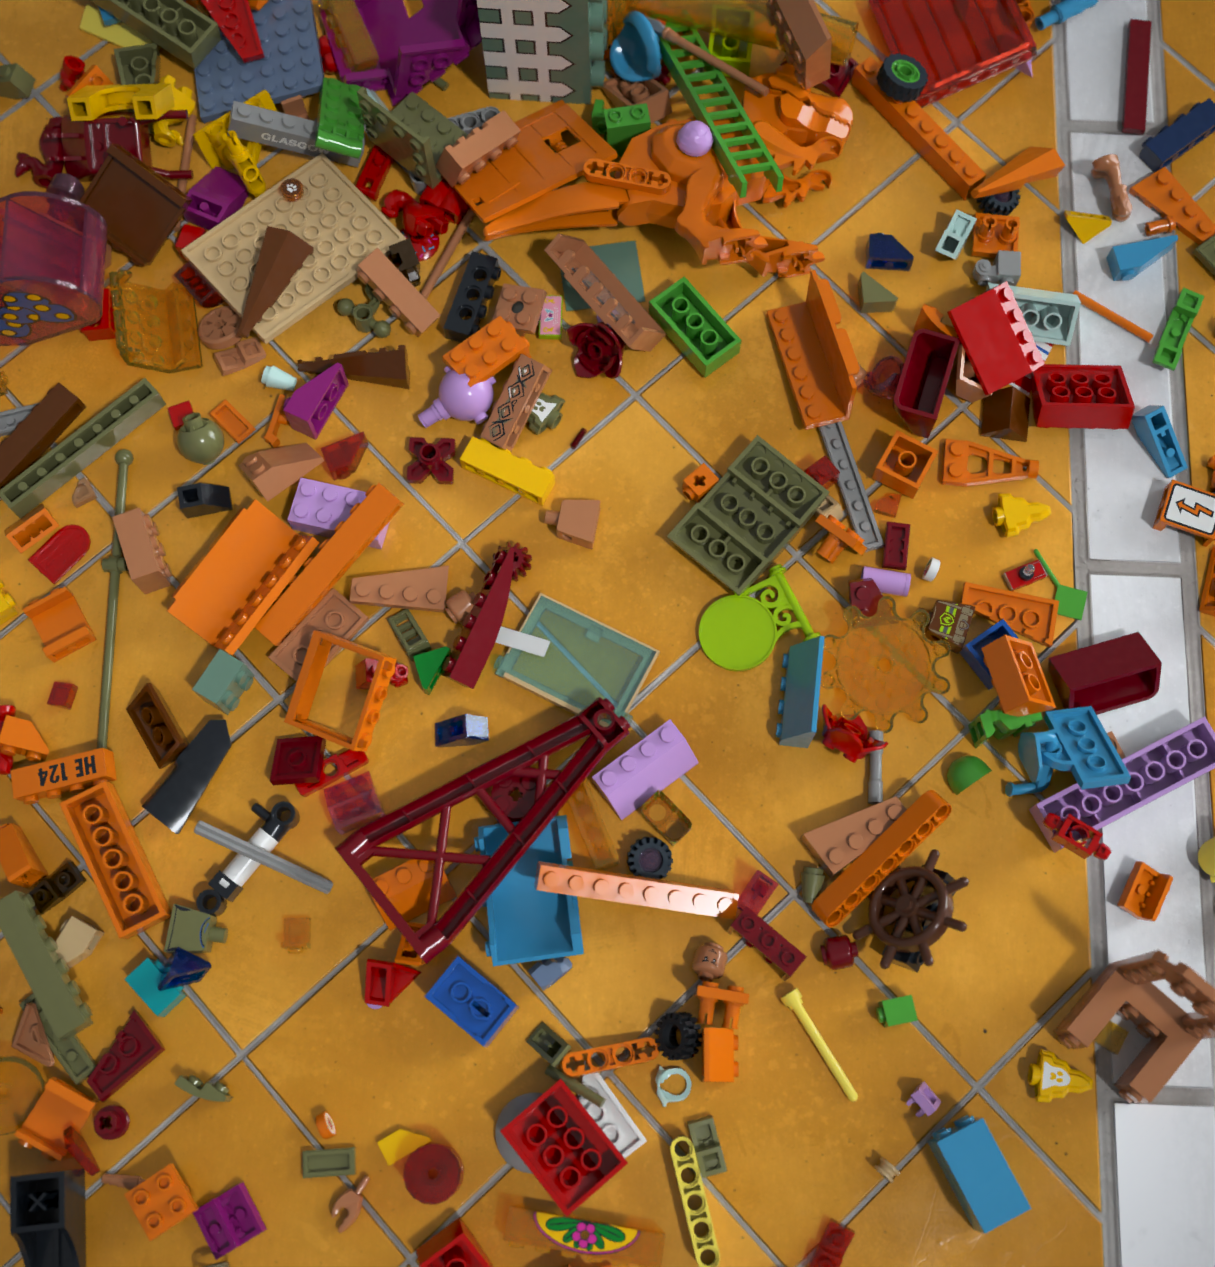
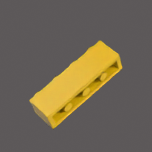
[460,436,555,506]

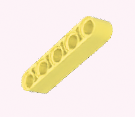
[670,1136,720,1267]

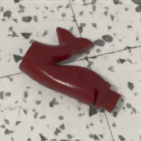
[15,117,64,189]

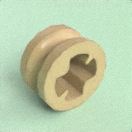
[874,1157,900,1183]

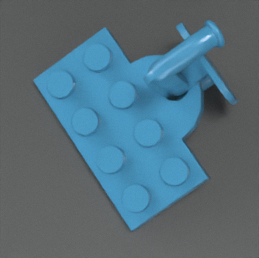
[1005,706,1131,797]

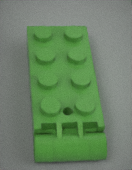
[315,77,364,159]

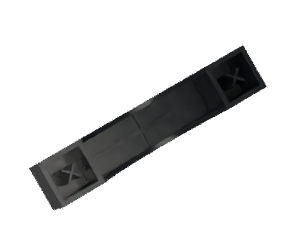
[10,1168,86,1267]

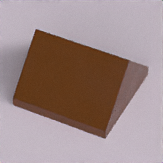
[980,386,1030,442]

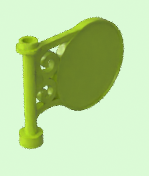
[699,564,821,671]

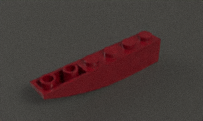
[441,547,515,689]

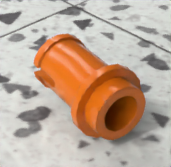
[1145,216,1176,237]

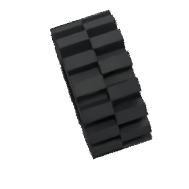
[655,1012,703,1060]

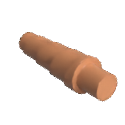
[101,1173,146,1190]

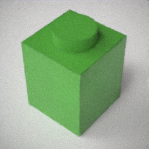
[876,995,918,1028]

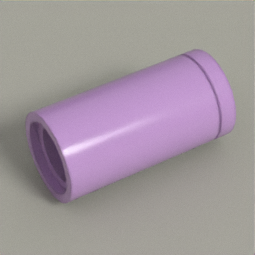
[860,566,911,597]

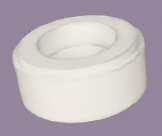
[922,557,941,582]

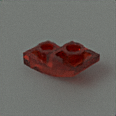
[808,1218,855,1267]

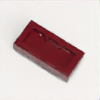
[882,521,910,571]

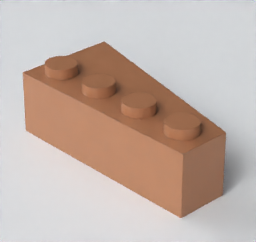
[435,110,521,187]
[800,796,907,878]

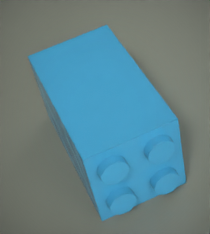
[927,1115,1032,1234]

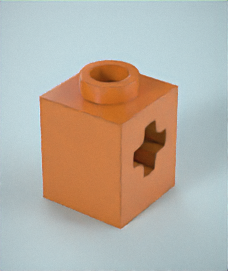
[682,463,719,503]

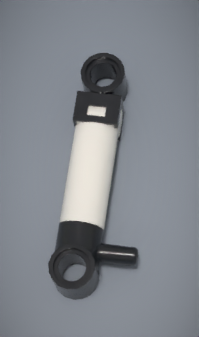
[196,801,300,917]

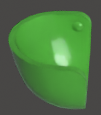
[947,755,992,795]

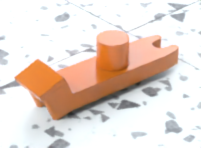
[264,394,289,449]

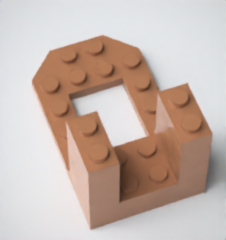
[1053,950,1215,1103]

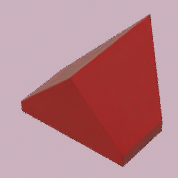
[364,959,422,1007]

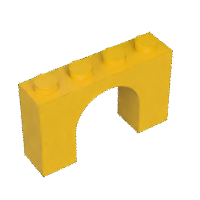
[67,83,175,121]

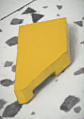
[377,1129,432,1166]

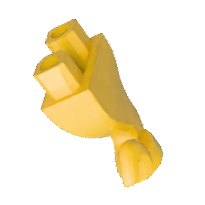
[153,75,196,147]

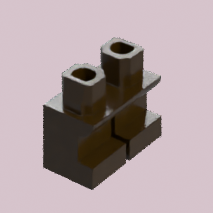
[389,238,421,287]

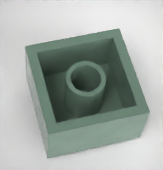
[192,649,255,715]

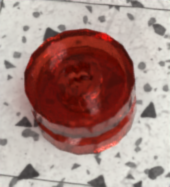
[403,1143,465,1205]

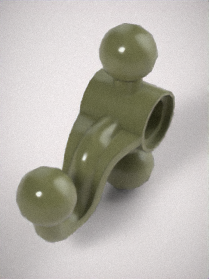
[337,283,391,338]

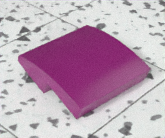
[193,1182,267,1260]

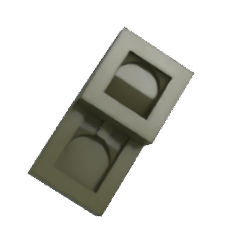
[687,1115,727,1178]

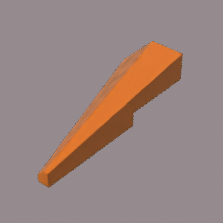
[971,146,1066,199]

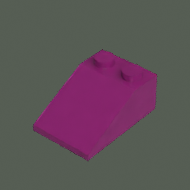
[283,362,349,440]

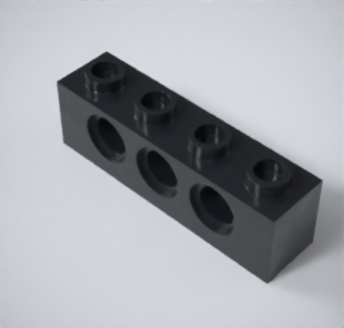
[443,251,501,343]

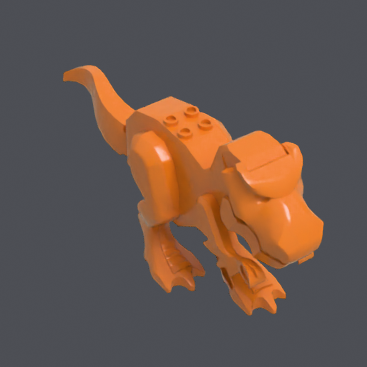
[483,63,853,278]

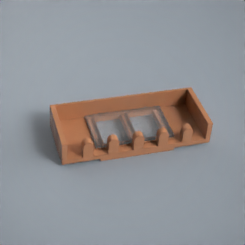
[545,233,666,352]

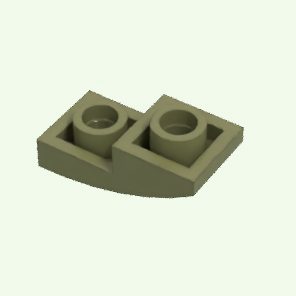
[174,1074,233,1102]

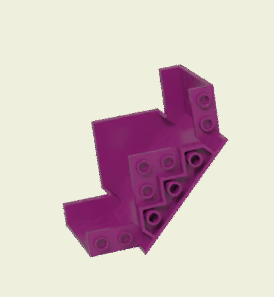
[319,0,482,107]

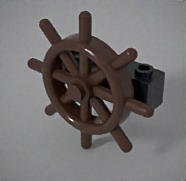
[852,849,969,973]

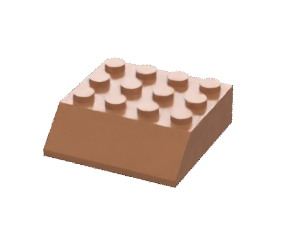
[766,0,832,90]

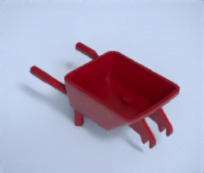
[45,110,193,182]

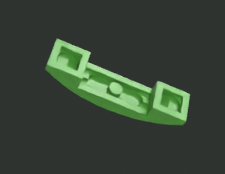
[1152,287,1204,371]

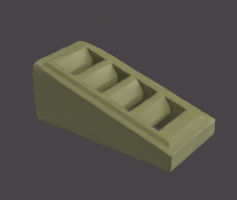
[387,609,432,661]

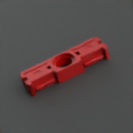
[295,749,369,797]

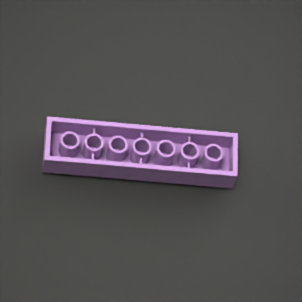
[1029,716,1215,853]

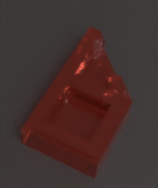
[63,1125,100,1176]

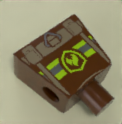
[914,600,975,654]

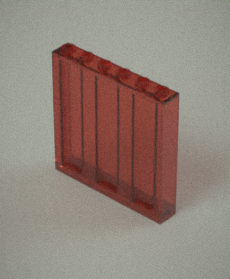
[868,0,1037,108]

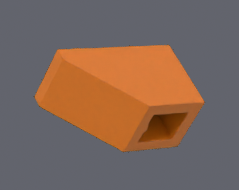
[0,715,49,762]

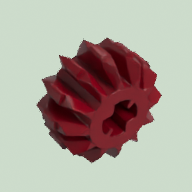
[492,542,532,582]

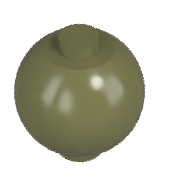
[177,413,224,465]

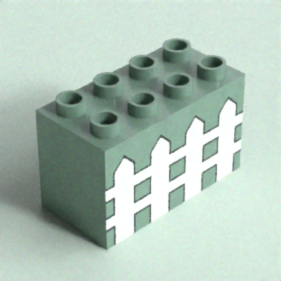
[477,0,609,105]

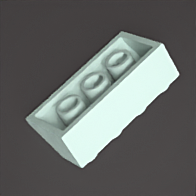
[986,283,1081,346]

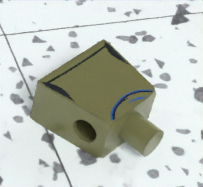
[164,904,228,954]

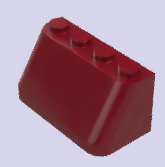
[892,329,960,438]
[1048,632,1162,715]

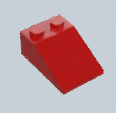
[416,1218,494,1267]

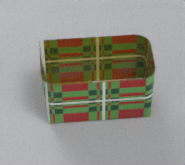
[641,790,692,846]

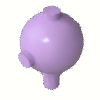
[418,366,497,428]

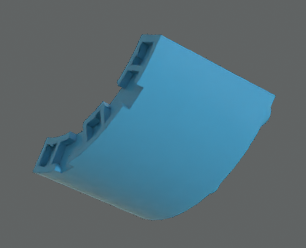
[474,815,584,966]

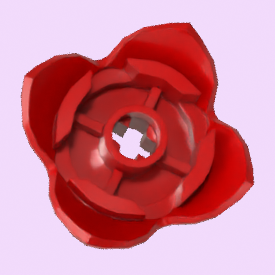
[822,704,889,763]

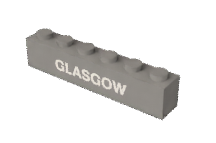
[227,101,365,167]

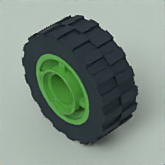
[876,53,928,102]

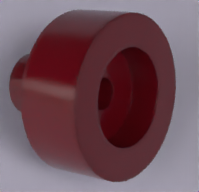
[654,62,671,85]

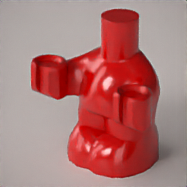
[59,56,85,91]

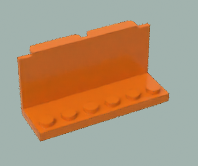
[766,270,860,430]
[166,499,320,656]

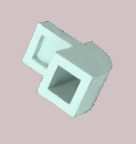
[935,209,977,260]

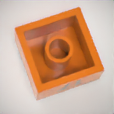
[872,430,938,499]

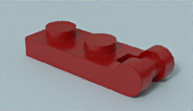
[356,144,394,201]

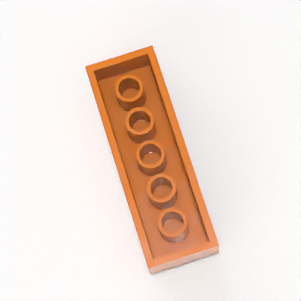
[59,781,172,939]

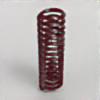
[570,428,587,449]

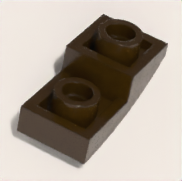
[28,862,87,914]

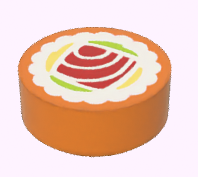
[315,1111,336,1140]

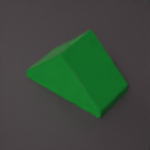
[413,646,451,695]

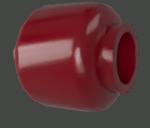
[820,935,859,970]

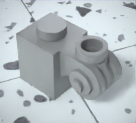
[972,250,1021,286]

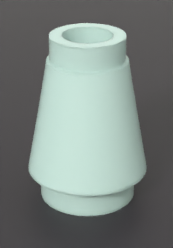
[261,365,297,391]

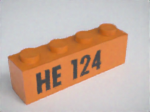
[10,747,117,805]

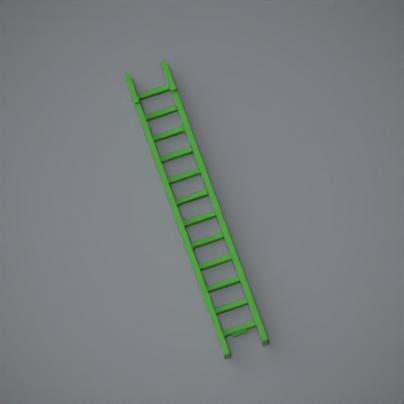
[649,12,784,198]

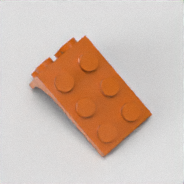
[442,316,532,387]

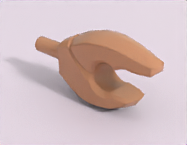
[331,1175,370,1233]

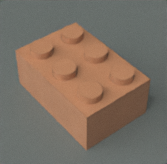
[112,508,173,594]

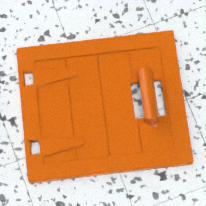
[453,100,618,224]

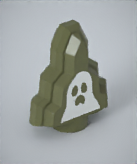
[527,393,565,435]

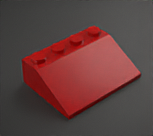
[947,281,1044,396]
[1030,364,1135,430]
[500,1079,628,1217]

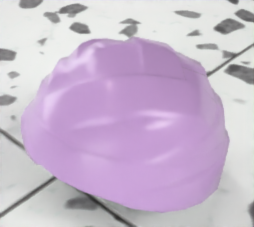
[676,120,713,157]

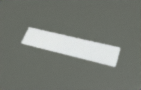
[495,626,550,657]

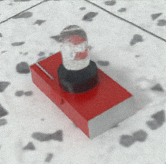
[1002,559,1047,591]

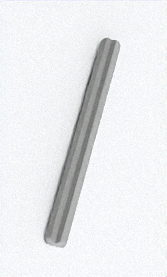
[194,821,333,894]

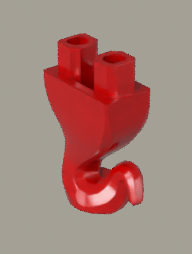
[381,189,449,238]

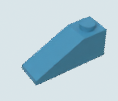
[1106,235,1178,281]
[1131,405,1188,478]

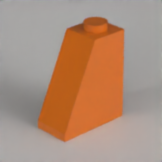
[0,823,49,889]

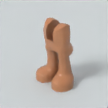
[1091,154,1132,222]

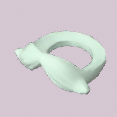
[655,1066,692,1107]

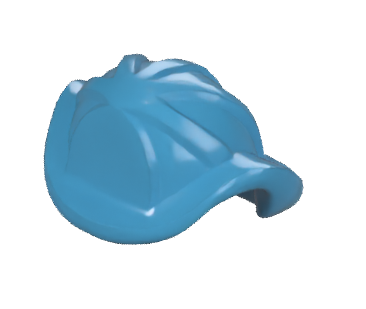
[610,11,662,82]

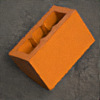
[4,503,60,554]

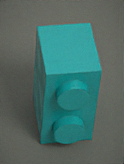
[124,957,187,1017]

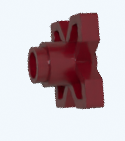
[407,437,456,485]

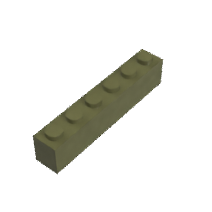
[0,890,93,1040]

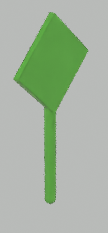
[1034,549,1088,620]

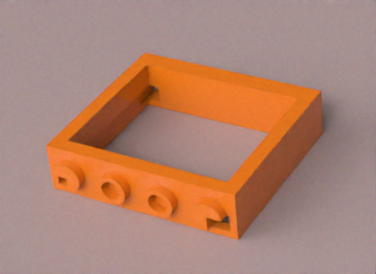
[284,630,397,752]

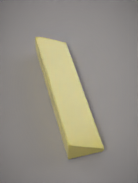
[79,4,161,50]

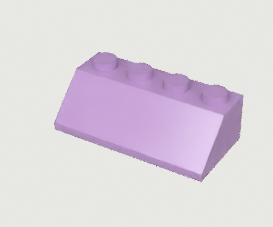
[592,720,699,821]

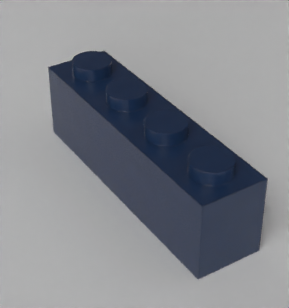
[1138,98,1215,173]

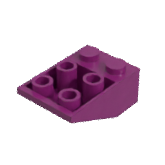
[183,166,250,230]

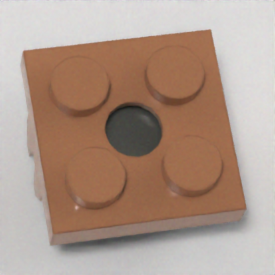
[492,284,547,336]

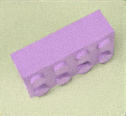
[287,478,390,550]

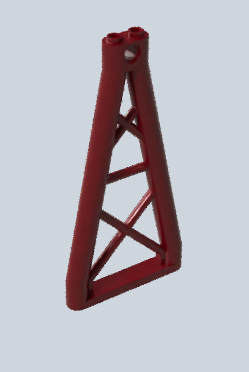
[335,697,631,964]

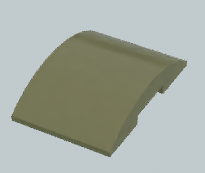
[667,435,830,596]

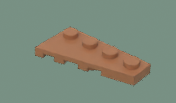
[350,566,449,613]

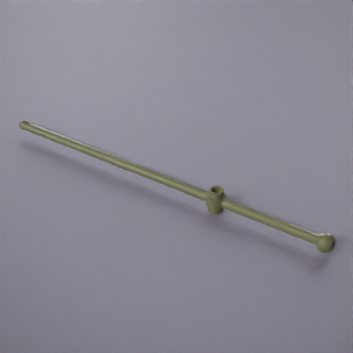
[97,449,134,749]

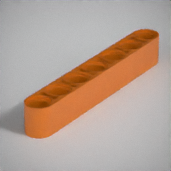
[811,790,952,928]

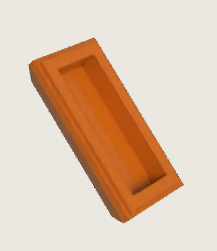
[209,399,256,444]

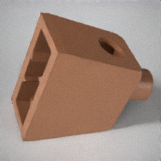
[545,500,601,549]

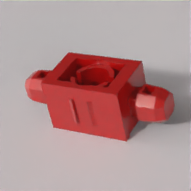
[1042,813,1111,860]

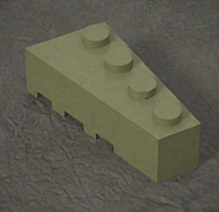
[114,43,161,134]

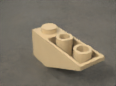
[56,916,104,969]

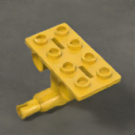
[193,90,278,198]

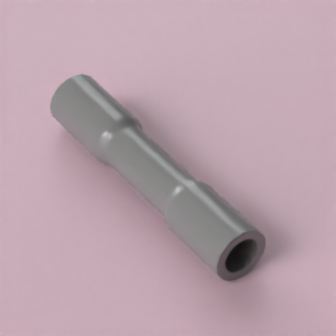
[868,730,884,805]

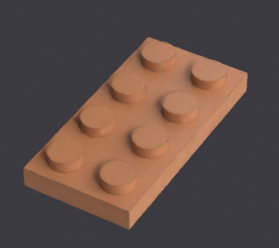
[269,588,369,682]

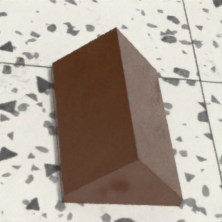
[126,683,189,769]

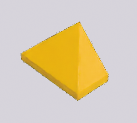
[1064,210,1112,244]

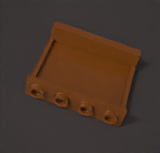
[69,144,193,266]

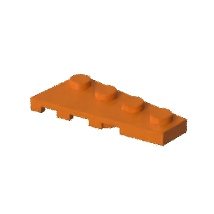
[1128,167,1215,246]
[960,582,1059,648]

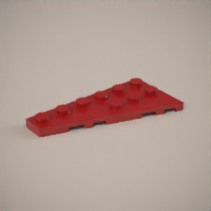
[200,0,265,63]

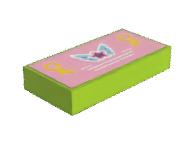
[539,295,563,339]

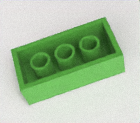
[649,276,742,378]

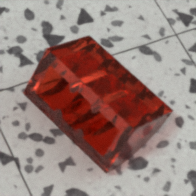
[174,262,225,308]

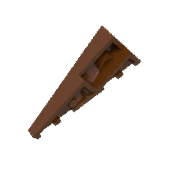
[298,345,410,389]

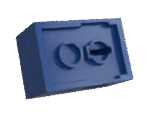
[424,956,519,1048]

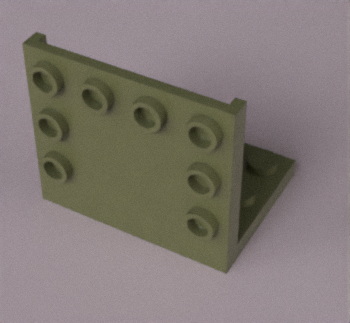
[357,86,468,189]

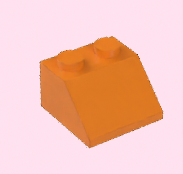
[701,1028,739,1083]

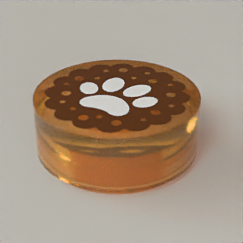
[281,178,304,202]

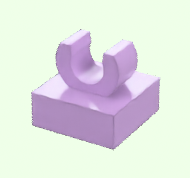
[906,1082,941,1117]

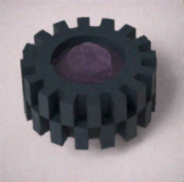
[976,190,1021,216]
[627,837,673,879]

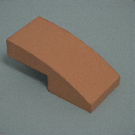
[214,337,266,376]

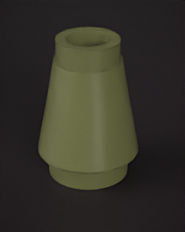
[801,866,825,903]

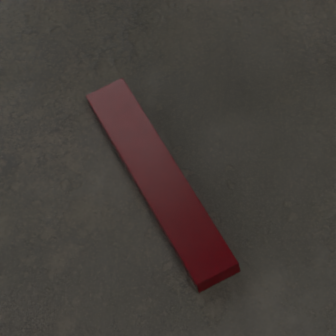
[1122,19,1152,135]

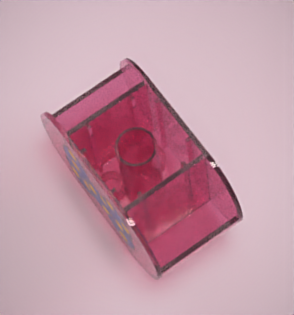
[0,191,108,346]

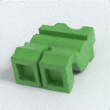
[968,709,1042,748]

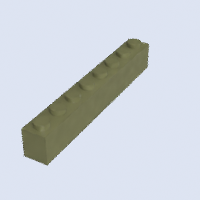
[0,378,166,519]

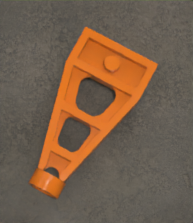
[942,439,1039,487]

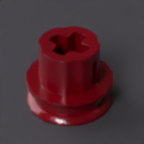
[93,1105,130,1140]

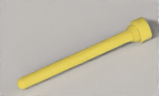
[780,988,858,1102]

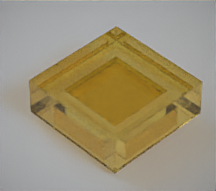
[1093,1021,1129,1055]

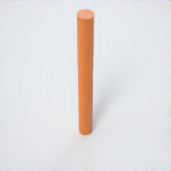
[1073,290,1154,343]

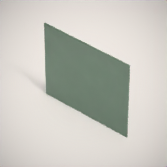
[560,240,645,312]

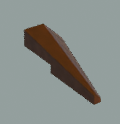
[238,226,314,338]

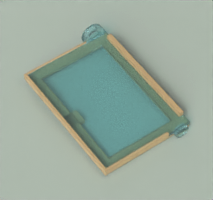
[494,593,660,727]

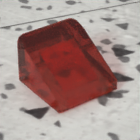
[47,682,78,710]

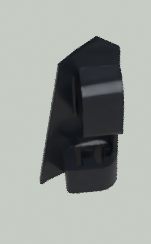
[142,720,232,834]

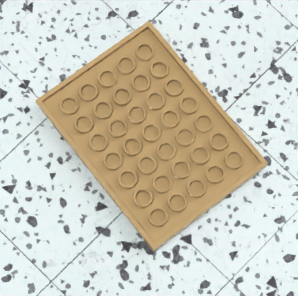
[181,153,406,344]

